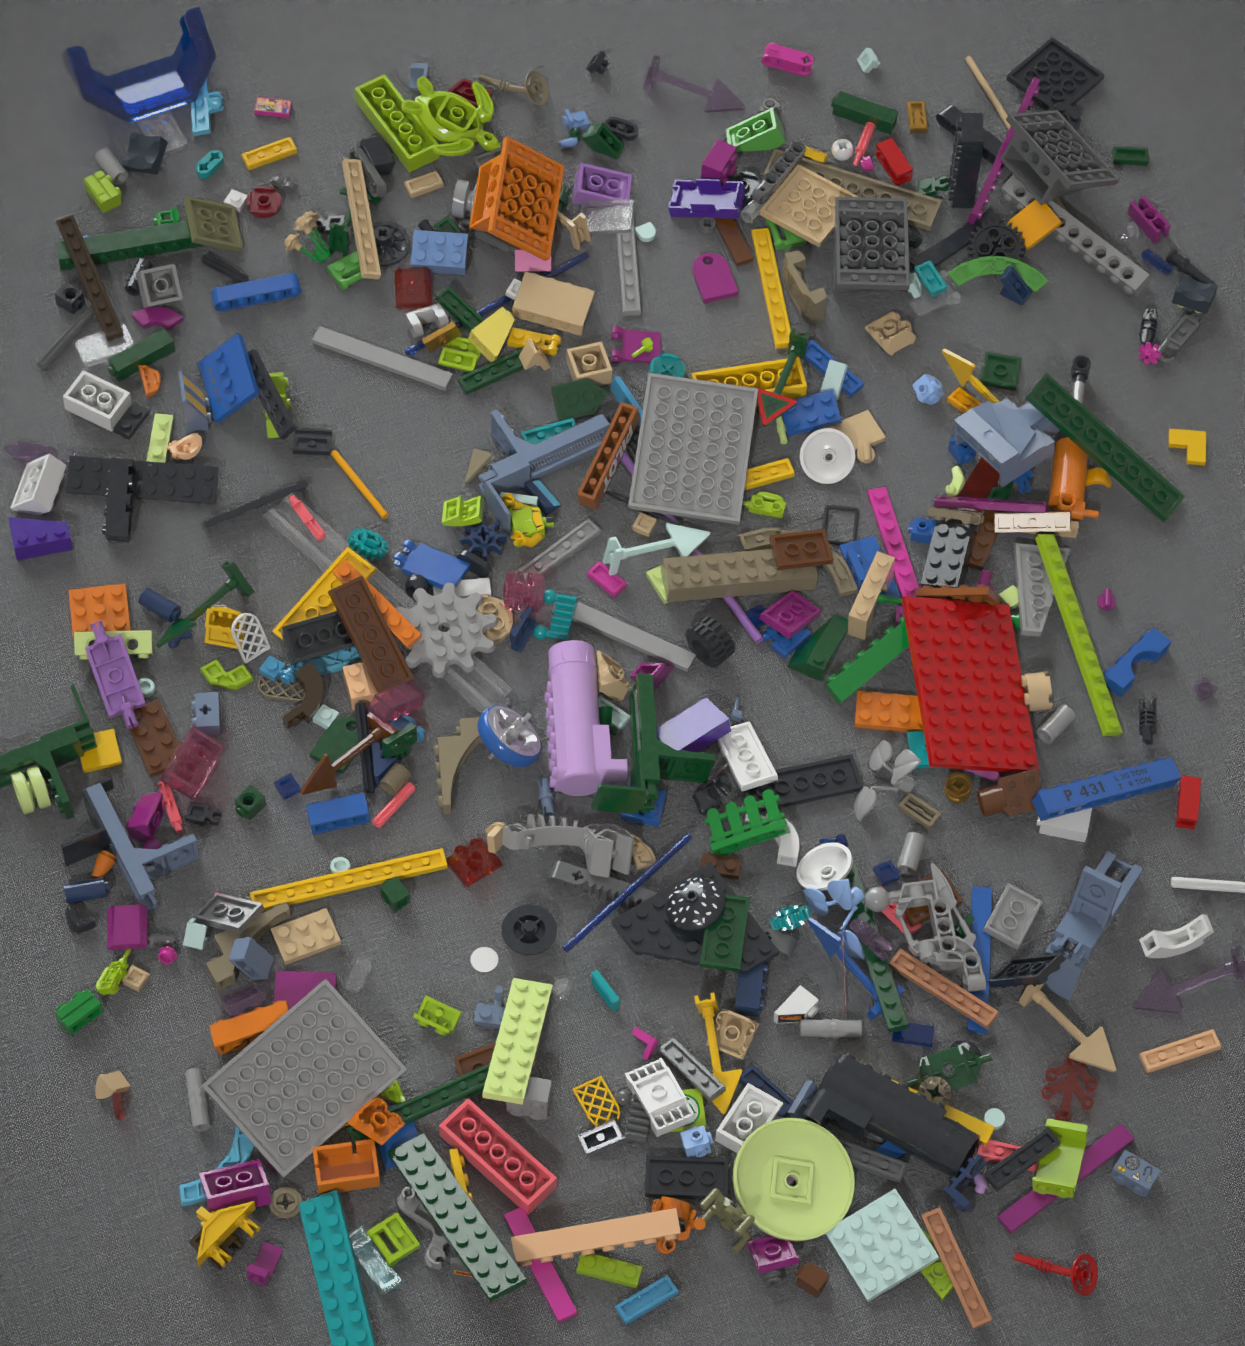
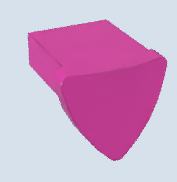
[631,1027,660,1060]

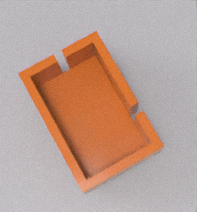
[312,1139,380,1195]

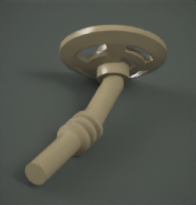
[478,71,549,106]

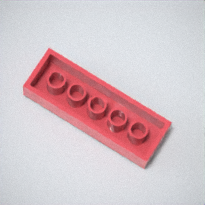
[439,1099,557,1215]

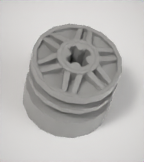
[452,180,477,219]

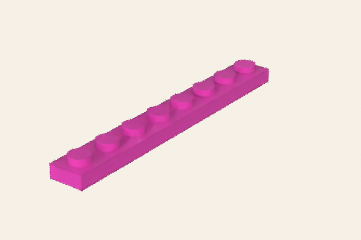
[867,487,919,598]

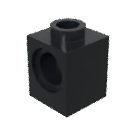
[55,282,85,315]

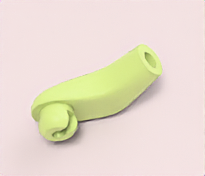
[946,466,966,497]

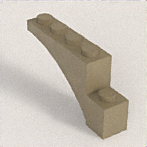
[434,717,483,814]
[206,903,291,991]

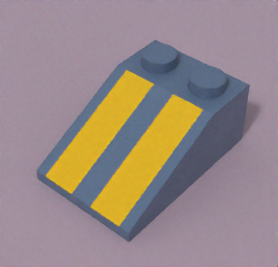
[179,371,211,433]

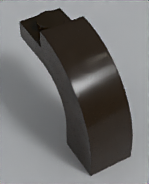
[283,661,323,729]

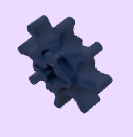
[460,517,507,561]

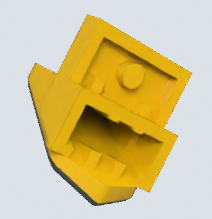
[204,605,248,649]

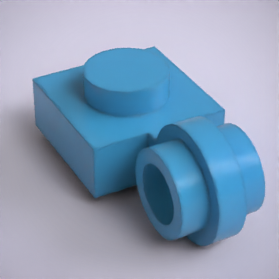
[259,655,295,685]
[389,711,426,742]

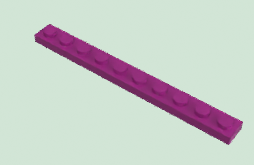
[967,77,1040,224]

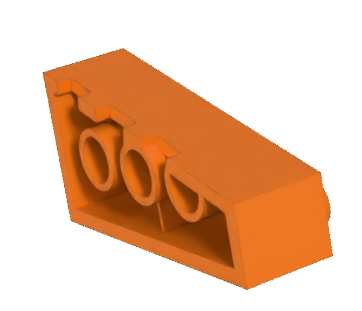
[210,1000,292,1055]

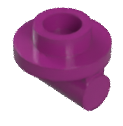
[1097,589,1116,611]

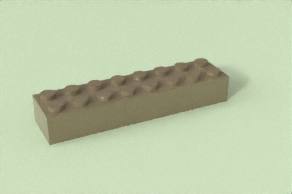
[661,549,818,602]

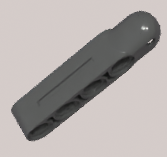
[752,141,806,204]

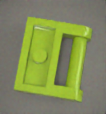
[366,1212,420,1267]

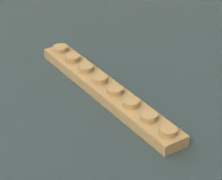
[342,158,381,279]

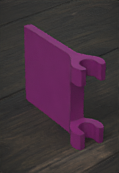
[611,326,660,363]

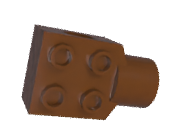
[977,768,1043,817]

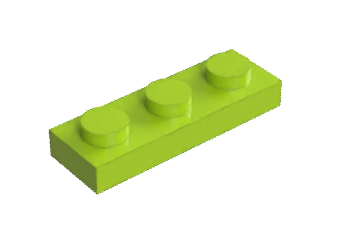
[576,1253,643,1288]

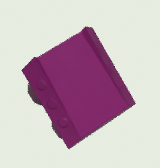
[107,903,149,951]

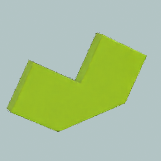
[200,659,253,690]

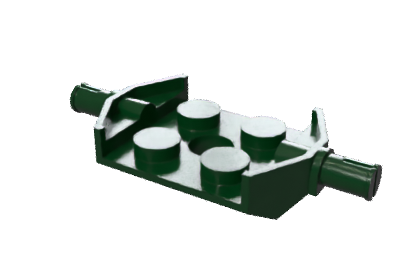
[905,1044,993,1098]

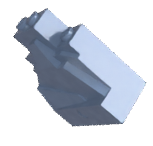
[954,398,1060,487]

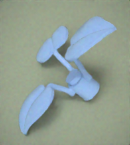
[803,879,864,959]

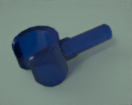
[820,834,848,847]

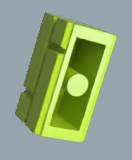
[84,170,122,213]

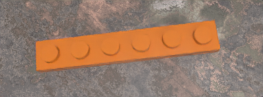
[332,560,422,649]

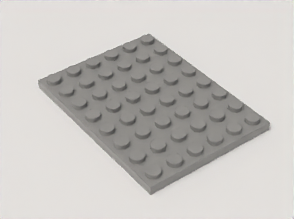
[628,373,758,525]
[201,979,407,1179]

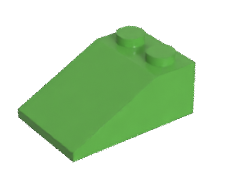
[725,108,786,152]

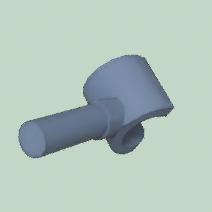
[731,697,743,722]

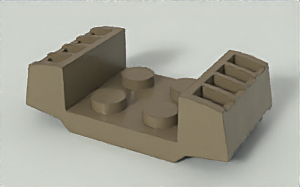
[783,250,827,325]

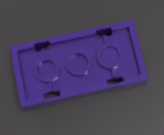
[668,179,746,219]

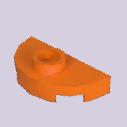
[138,365,161,398]

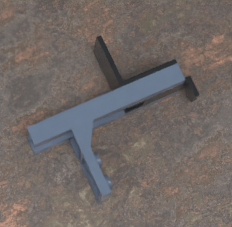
[61,776,200,912]

